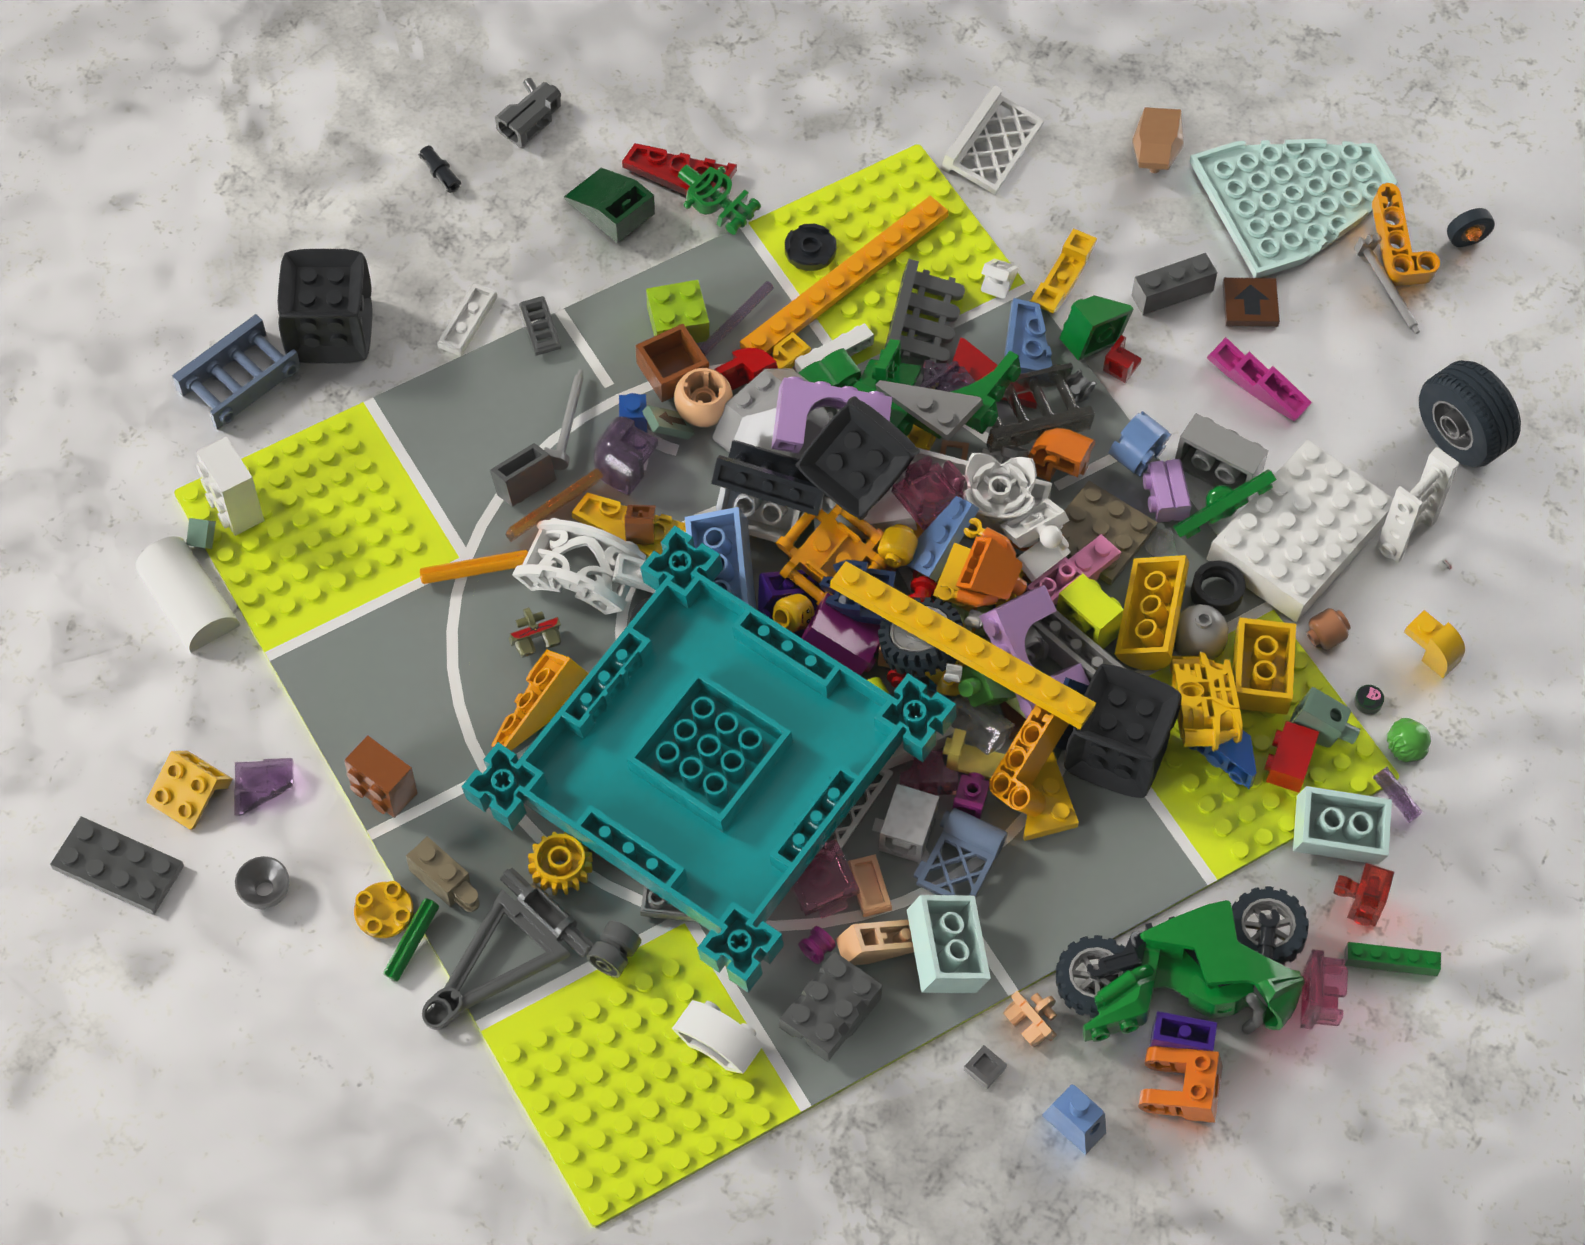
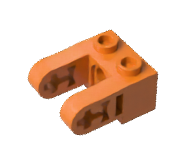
[1138,1046,1223,1123]

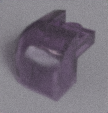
[594,416,658,496]

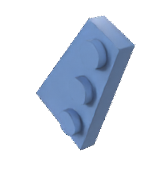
[1004,298,1057,381]
[906,496,980,582]

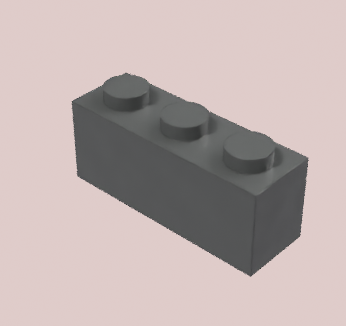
[1131,253,1218,315]

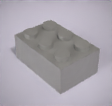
[1175,413,1269,498]

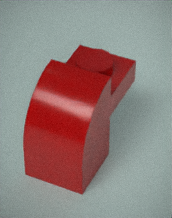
[714,348,778,390]

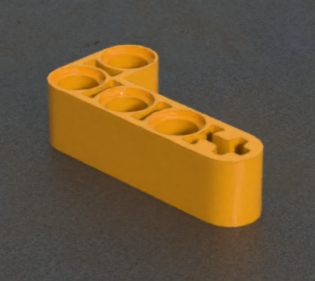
[1372,183,1440,286]
[989,705,1069,817]

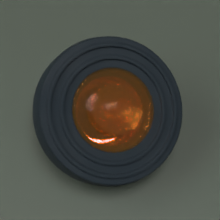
[1447,208,1495,247]

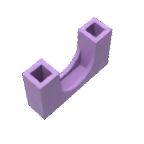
[771,376,892,453]
[979,585,1090,719]

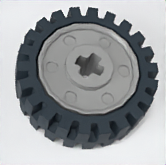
[878,597,964,677]

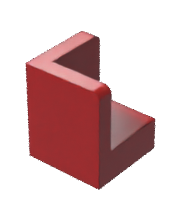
[1103,335,1142,383]

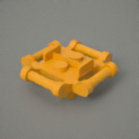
[776,504,888,605]

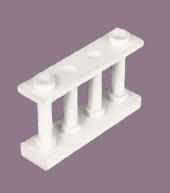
[1376,447,1459,563]

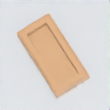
[847,854,892,917]

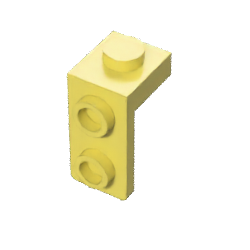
[943,728,1005,780]

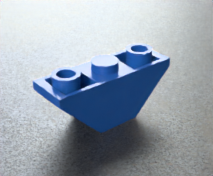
[1180,731,1257,789]

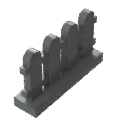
[885,259,965,367]

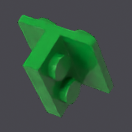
[859,339,921,389]

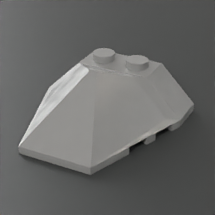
[713,368,831,459]

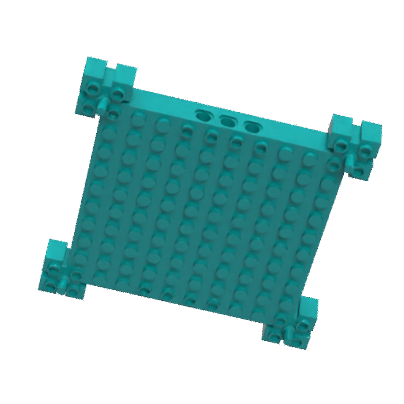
[461,525,956,993]

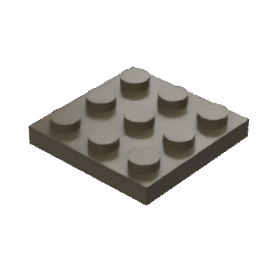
[1060,481,1158,585]

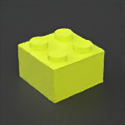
[1056,573,1124,649]

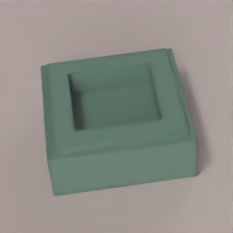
[186,518,216,549]

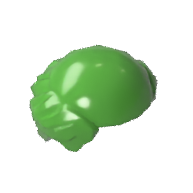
[1387,718,1431,762]

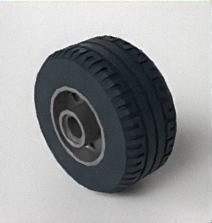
[1419,360,1521,467]

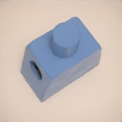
[1042,1084,1106,1155]

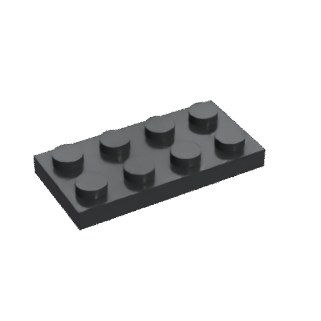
[50,816,184,915]

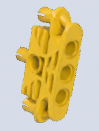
[1170,651,1243,752]

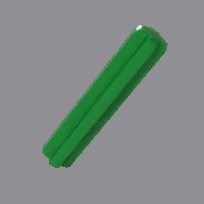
[383,898,439,981]

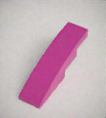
[1206,337,1312,421]

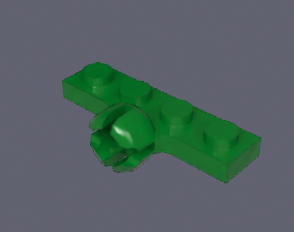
[1173,469,1277,539]

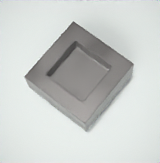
[964,1045,1007,1090]

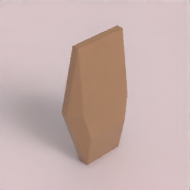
[1132,107,1184,173]

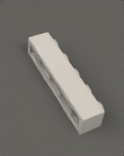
[795,323,874,373]

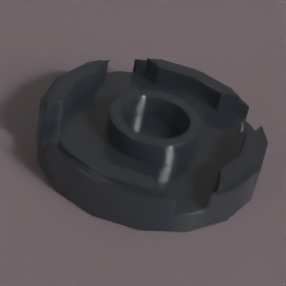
[785,224,836,271]

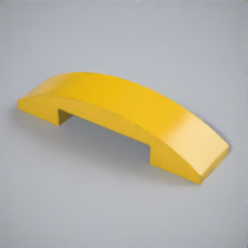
[1030,228,1097,314]

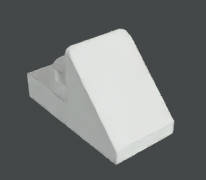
[981,259,1019,299]

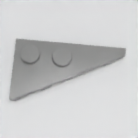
[875,380,983,441]

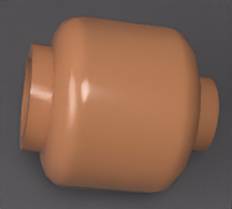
[1306,608,1351,650]

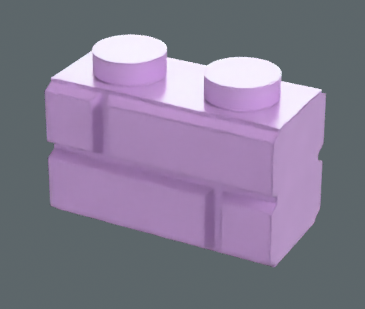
[1143,459,1192,523]

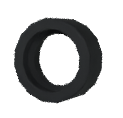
[1190,560,1246,616]

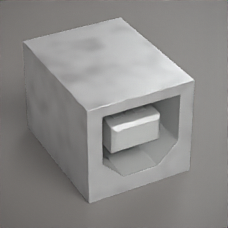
[879,784,939,863]

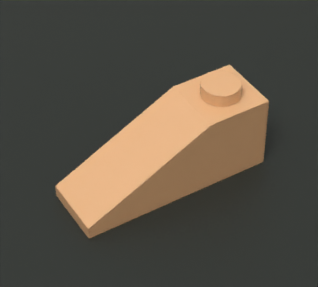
[835,920,914,965]

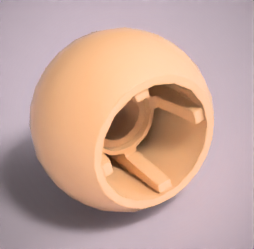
[674,368,733,427]

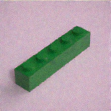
[1344,942,1441,976]

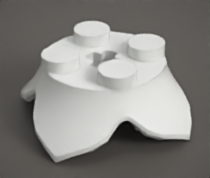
[963,453,1037,524]

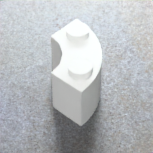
[672,1000,763,1074]

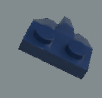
[819,560,896,625]

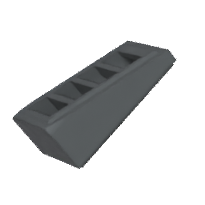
[519,296,561,356]

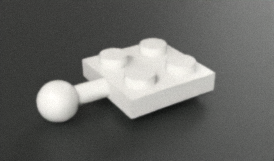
[1000,498,1069,548]

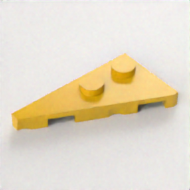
[1023,751,1079,841]

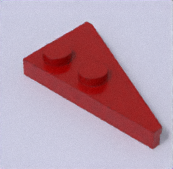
[946,337,1039,409]

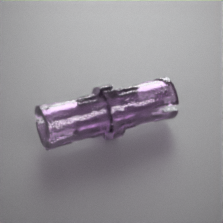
[1372,766,1423,823]

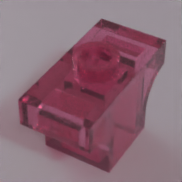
[899,751,959,795]

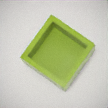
[646,280,710,343]

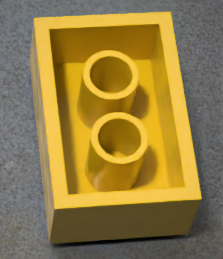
[1232,617,1296,715]

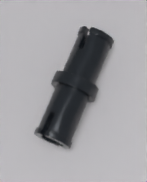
[418,145,461,193]

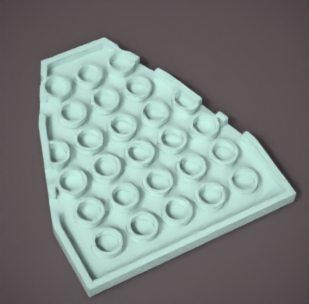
[1189,139,1398,278]

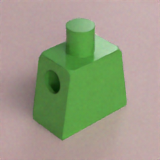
[958,664,1016,708]

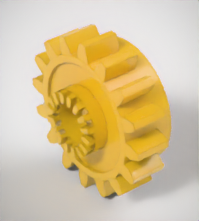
[528,831,593,895]

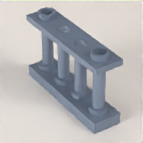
[172,314,300,429]

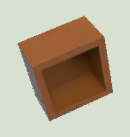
[636,324,709,402]
[344,735,418,818]

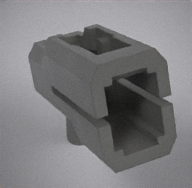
[495,78,561,147]

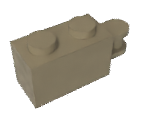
[406,836,480,912]

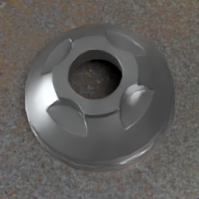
[235,856,289,909]

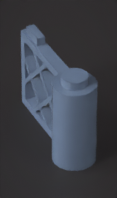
[914,808,1008,898]

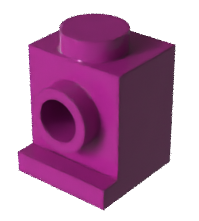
[952,772,989,819]

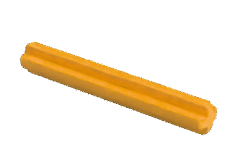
[420,550,528,584]

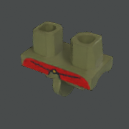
[508,607,561,658]

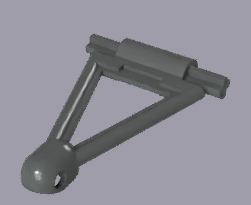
[422,868,594,1030]

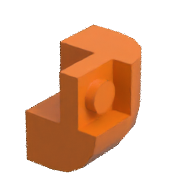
[1028,427,1095,482]

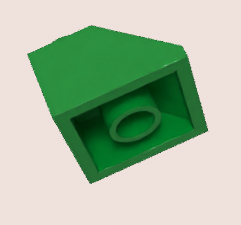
[1059,295,1134,361]

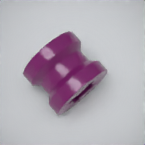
[798,926,836,964]

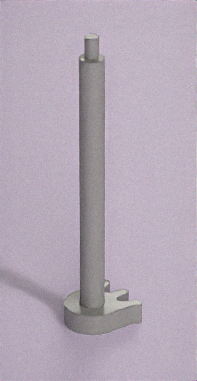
[1354,233,1420,334]
[544,369,584,470]

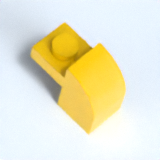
[1404,610,1465,678]

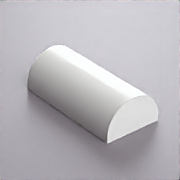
[136,536,240,653]

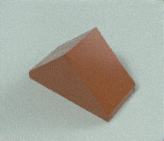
[625,505,656,545]

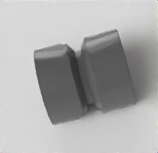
[587,921,642,978]

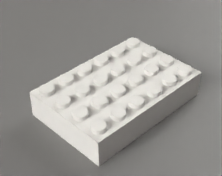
[1207,439,1393,623]

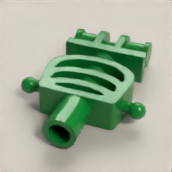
[678,165,761,235]

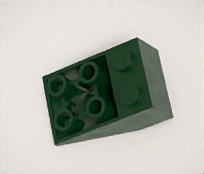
[564,167,655,243]

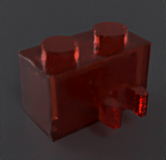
[1333,863,1394,926]

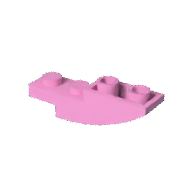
[1026,534,1121,605]

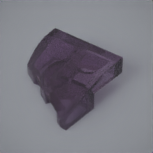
[234,758,294,816]

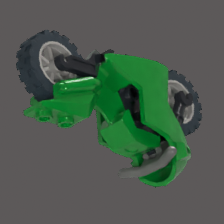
[1056,886,1309,1042]

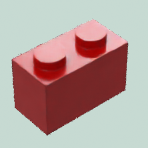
[1264,721,1319,793]

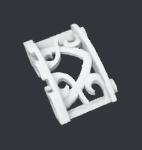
[512,518,647,615]

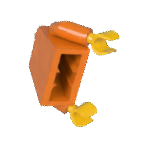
[937,518,1027,607]

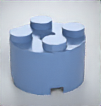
[1108,411,1172,477]

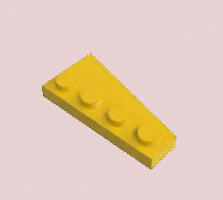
[571,492,686,559]

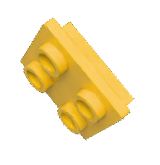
[146,750,233,829]

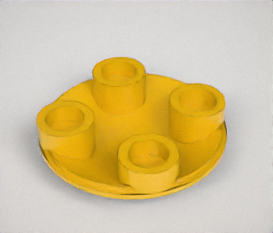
[354,881,413,938]

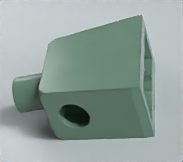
[1290,687,1360,748]

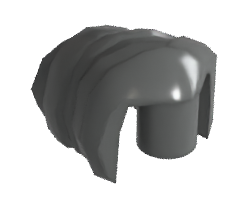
[1062,369,1097,403]

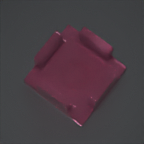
[891,456,965,531]
[791,839,860,919]
[1300,949,1348,1029]

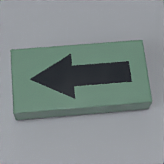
[642,405,695,440]

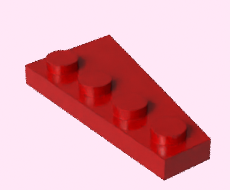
[622,143,737,202]

